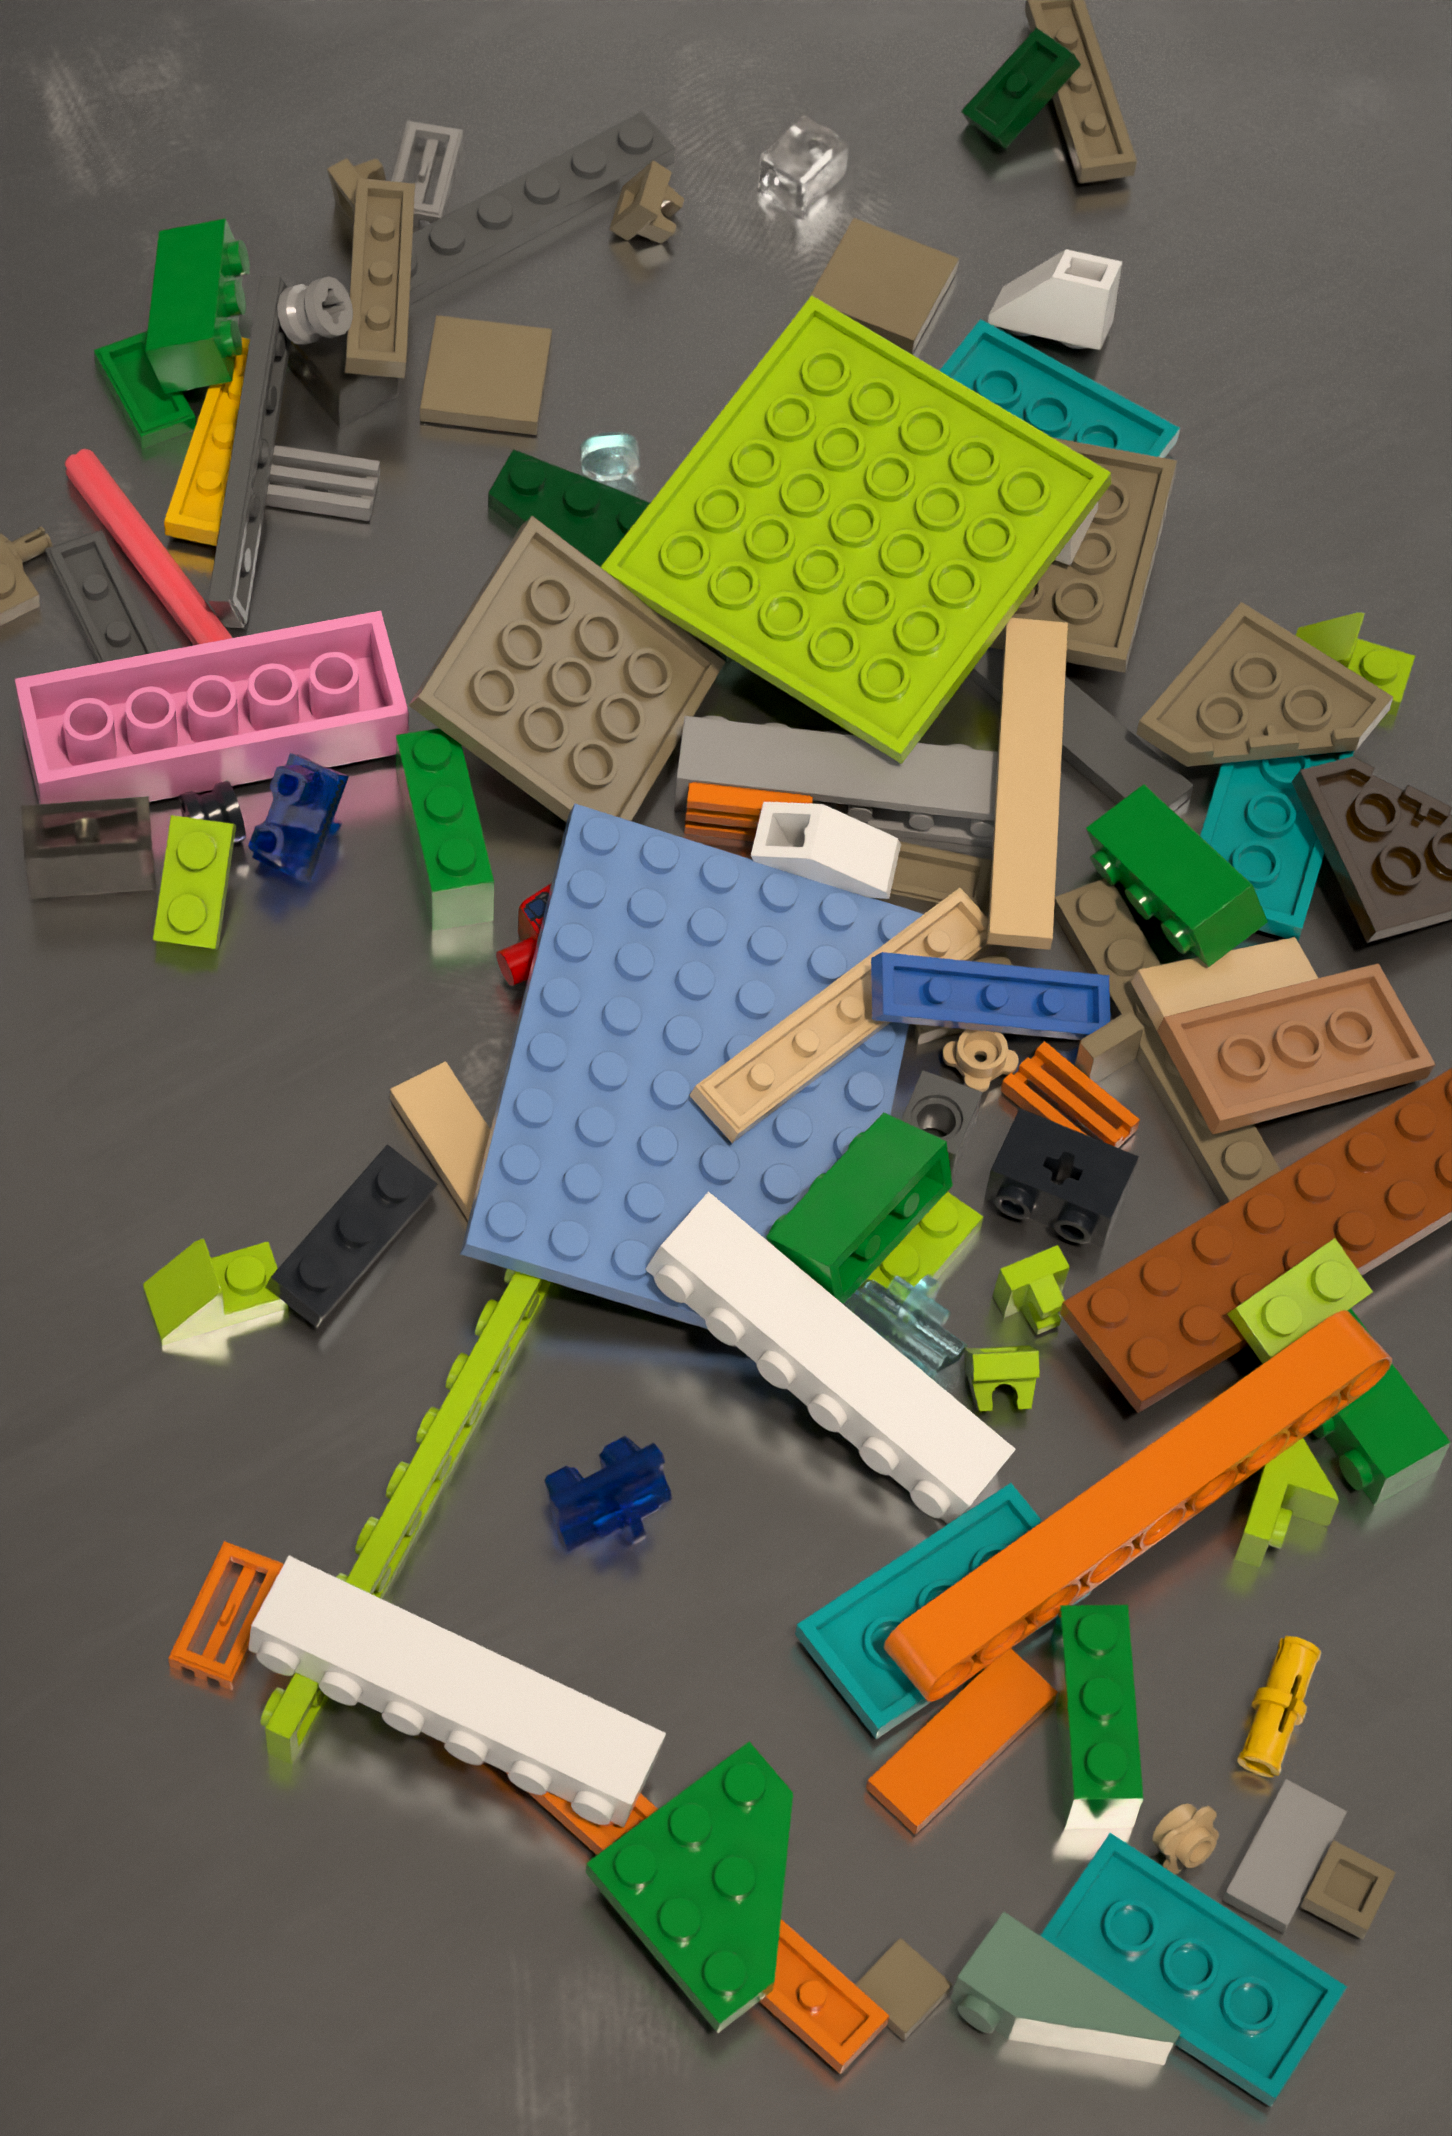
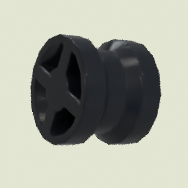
[179,781,246,844]

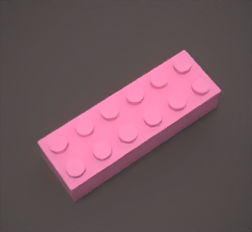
[15,611,409,822]

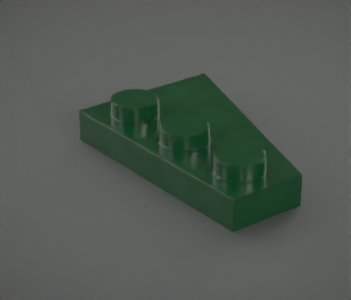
[488,449,651,567]

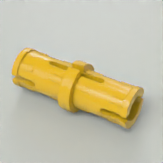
[1237,1636,1321,1778]

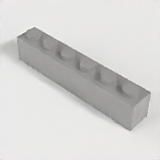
[674,716,998,848]

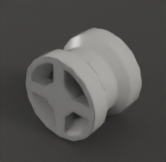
[278,276,353,345]

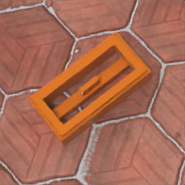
[684,782,813,842]
[1001,1041,1140,1148]
[168,1541,284,1691]

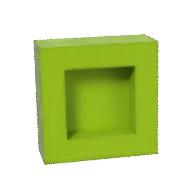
[992,1245,1070,1335]
[964,1345,1040,1412]

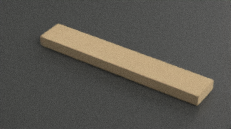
[987,618,1068,950]
[689,888,992,1143]

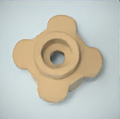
[942,1029,1018,1092]
[1153,1804,1219,1874]

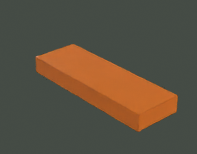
[866,1649,1058,1835]

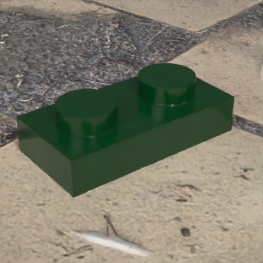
[961,27,1081,149]

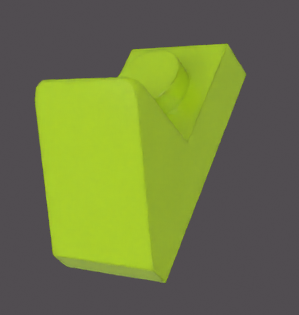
[1295,612,1415,716]
[143,1238,288,1346]
[1235,1438,1339,1568]

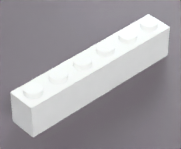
[645,1191,1016,1524]
[248,1556,666,1827]

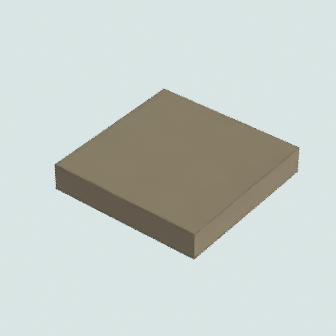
[808,218,959,353]
[420,315,552,435]

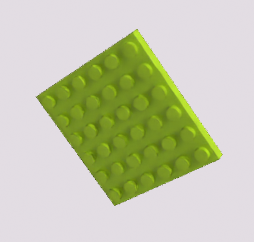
[600,295,1111,764]

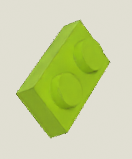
[153,815,236,950]
[860,1192,983,1318]
[1227,1238,1373,1364]

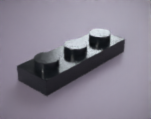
[266,1144,438,1328]

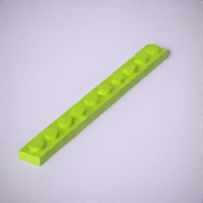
[260,1269,554,1764]

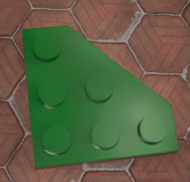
[585,1741,793,2033]

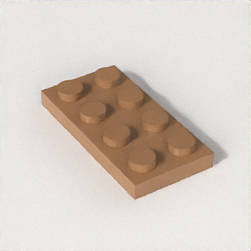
[1157,963,1436,1135]

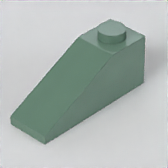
[950,1912,1181,2065]

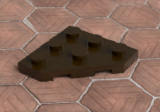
[1291,757,1452,943]

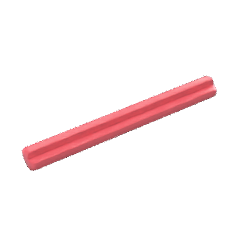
[65,449,233,645]

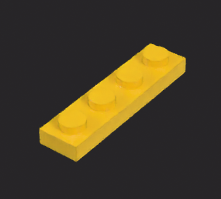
[164,337,250,546]

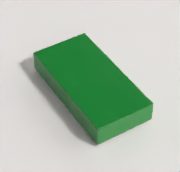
[94,331,196,449]

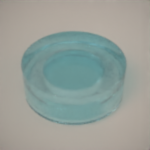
[579,432,641,481]

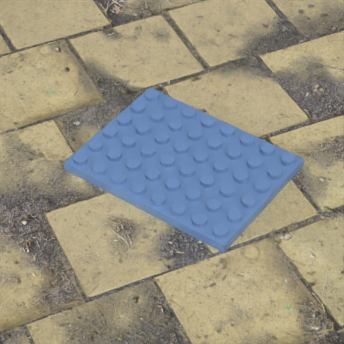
[460,803,924,1329]

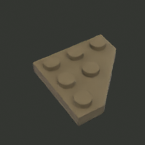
[1136,602,1393,766]

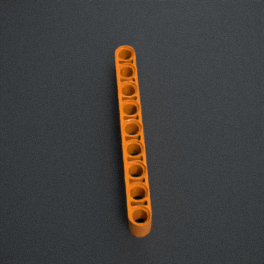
[883,1310,1392,1701]

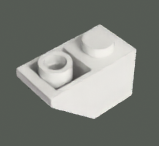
[988,249,1122,350]
[751,802,901,899]

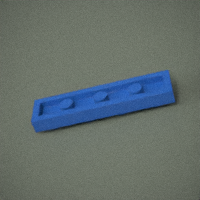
[871,952,1110,1040]

